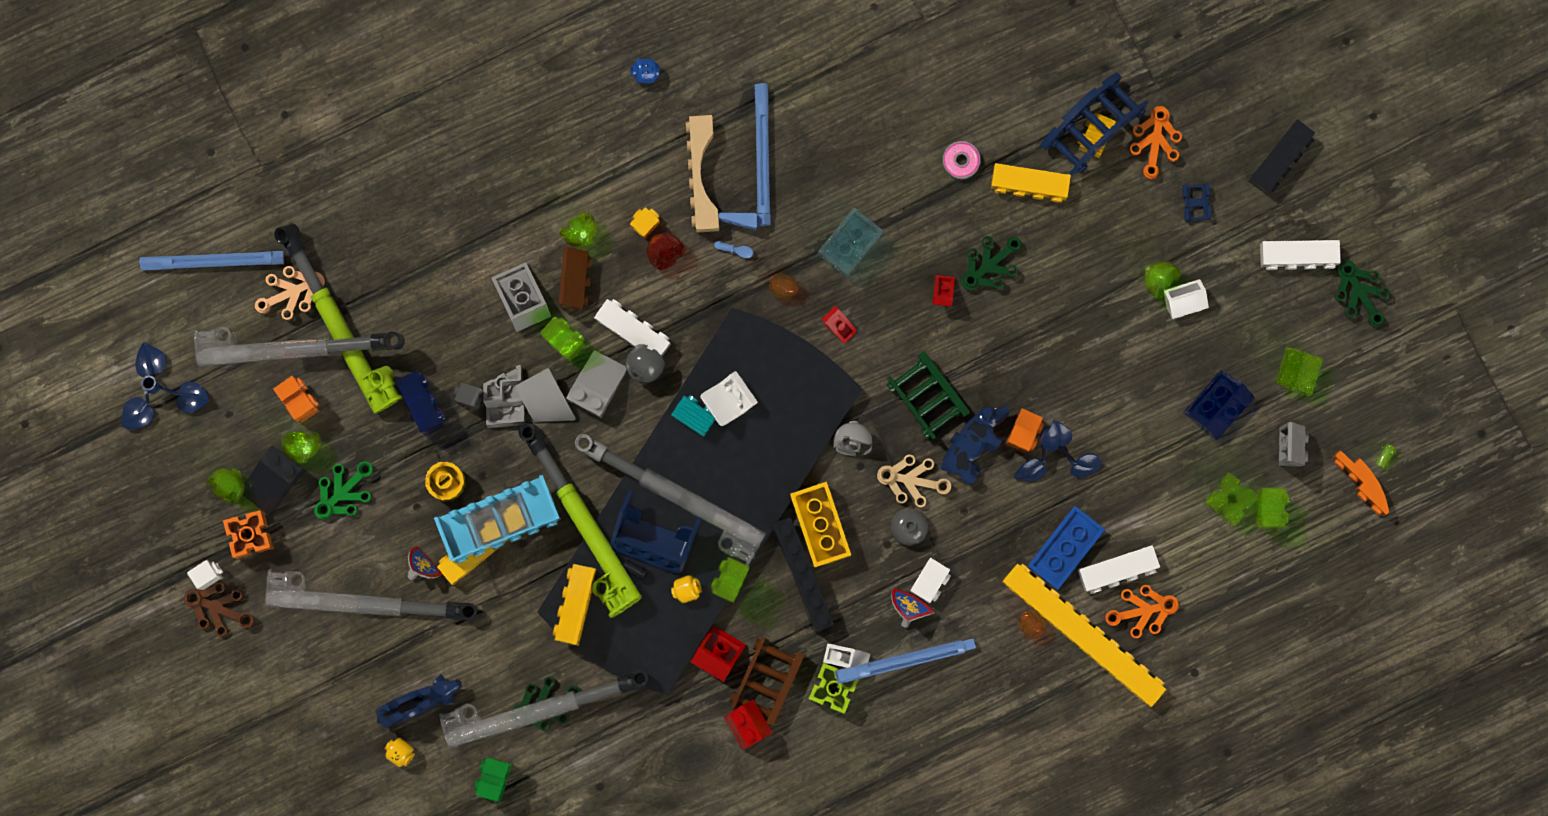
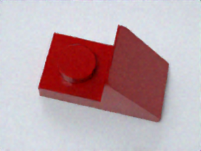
[932,275,955,306]
[822,306,857,344]

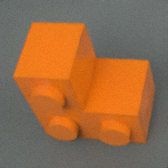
[1005,409,1044,454]

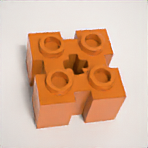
[273,376,319,424]
[223,510,274,559]

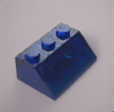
[1183,370,1255,440]

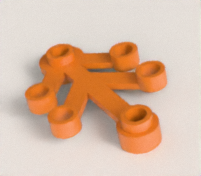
[1129,106,1182,180]
[1105,585,1179,639]

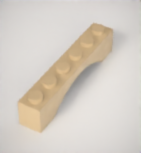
[686,115,719,232]

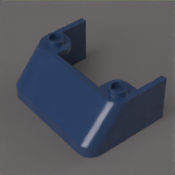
[610,490,702,573]

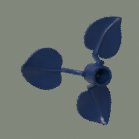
[121,342,209,429]
[1014,420,1103,482]

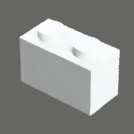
[1164,279,1209,319]
[910,558,951,603]
[187,560,223,590]

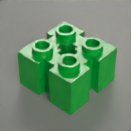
[474,757,512,802]

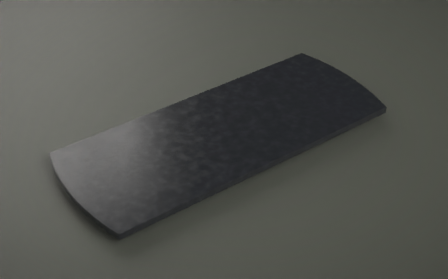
[537,308,862,695]

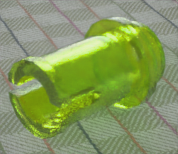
[1375,443,1397,469]

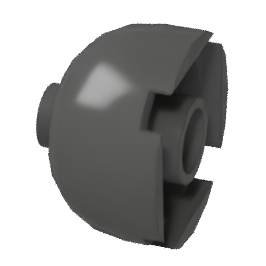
[626,344,665,383]
[890,507,929,546]

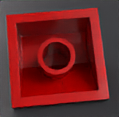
[691,625,746,682]
[723,699,773,751]

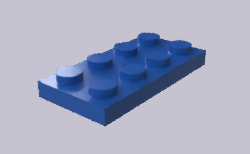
[1027,506,1105,590]

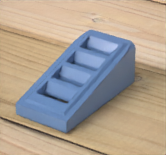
[719,213,757,231]

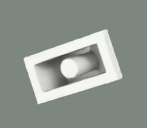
[823,644,870,668]

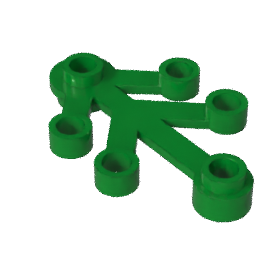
[314,461,373,520]

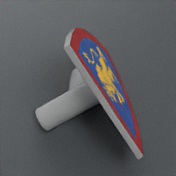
[407,546,443,581]
[891,588,934,628]

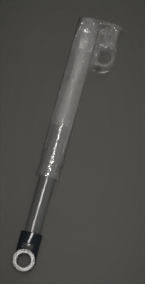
[194,327,405,367]
[265,569,479,621]
[439,670,651,750]

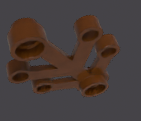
[184,582,255,637]

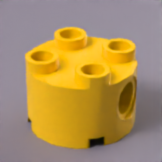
[425,462,466,502]

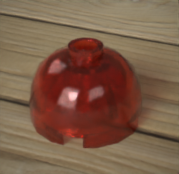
[646,233,685,270]

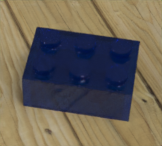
[396,371,446,436]

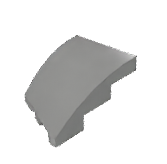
[483,365,525,428]
[515,368,576,422]

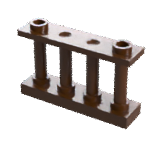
[729,636,805,726]

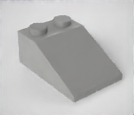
[491,262,551,332]
[566,350,627,418]
[1279,422,1309,466]

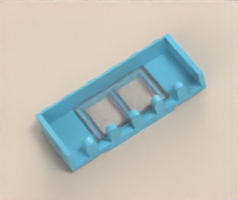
[434,475,561,564]

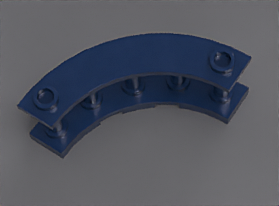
[1040,72,1149,176]

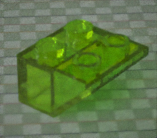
[1275,347,1323,397]

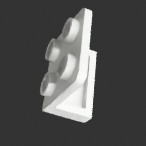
[701,371,758,426]

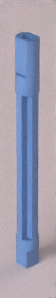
[755,83,770,226]
[139,251,285,270]
[835,639,976,684]

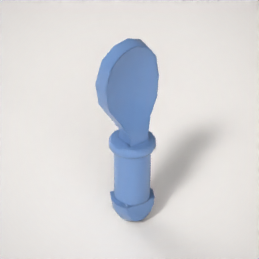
[714,241,754,258]

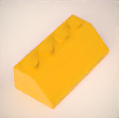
[790,482,851,567]
[553,564,597,646]

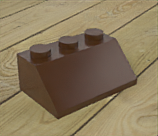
[559,247,592,311]

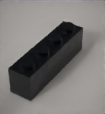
[1249,119,1315,195]

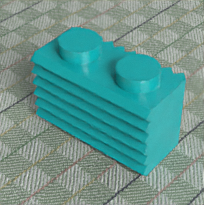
[671,395,716,437]

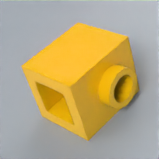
[630,207,660,239]

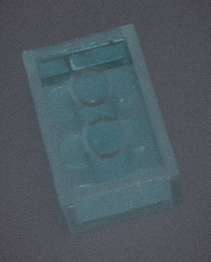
[818,208,884,278]

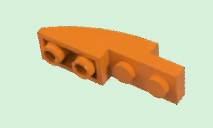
[1332,450,1389,516]

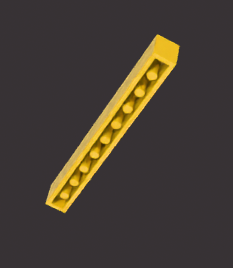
[1002,564,1166,707]

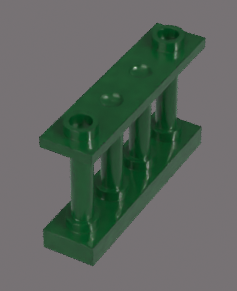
[886,351,970,441]

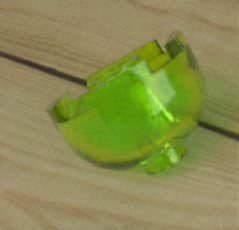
[558,211,597,247]
[1144,260,1181,299]
[281,431,320,463]
[205,468,245,505]

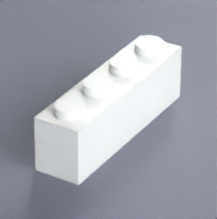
[1260,240,1340,270]
[594,299,671,356]
[1078,545,1160,594]

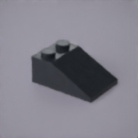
[239,445,305,516]

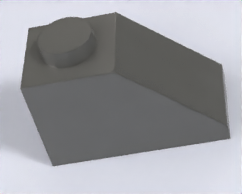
[453,382,483,410]

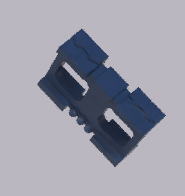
[1182,183,1212,221]

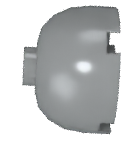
[833,421,872,456]

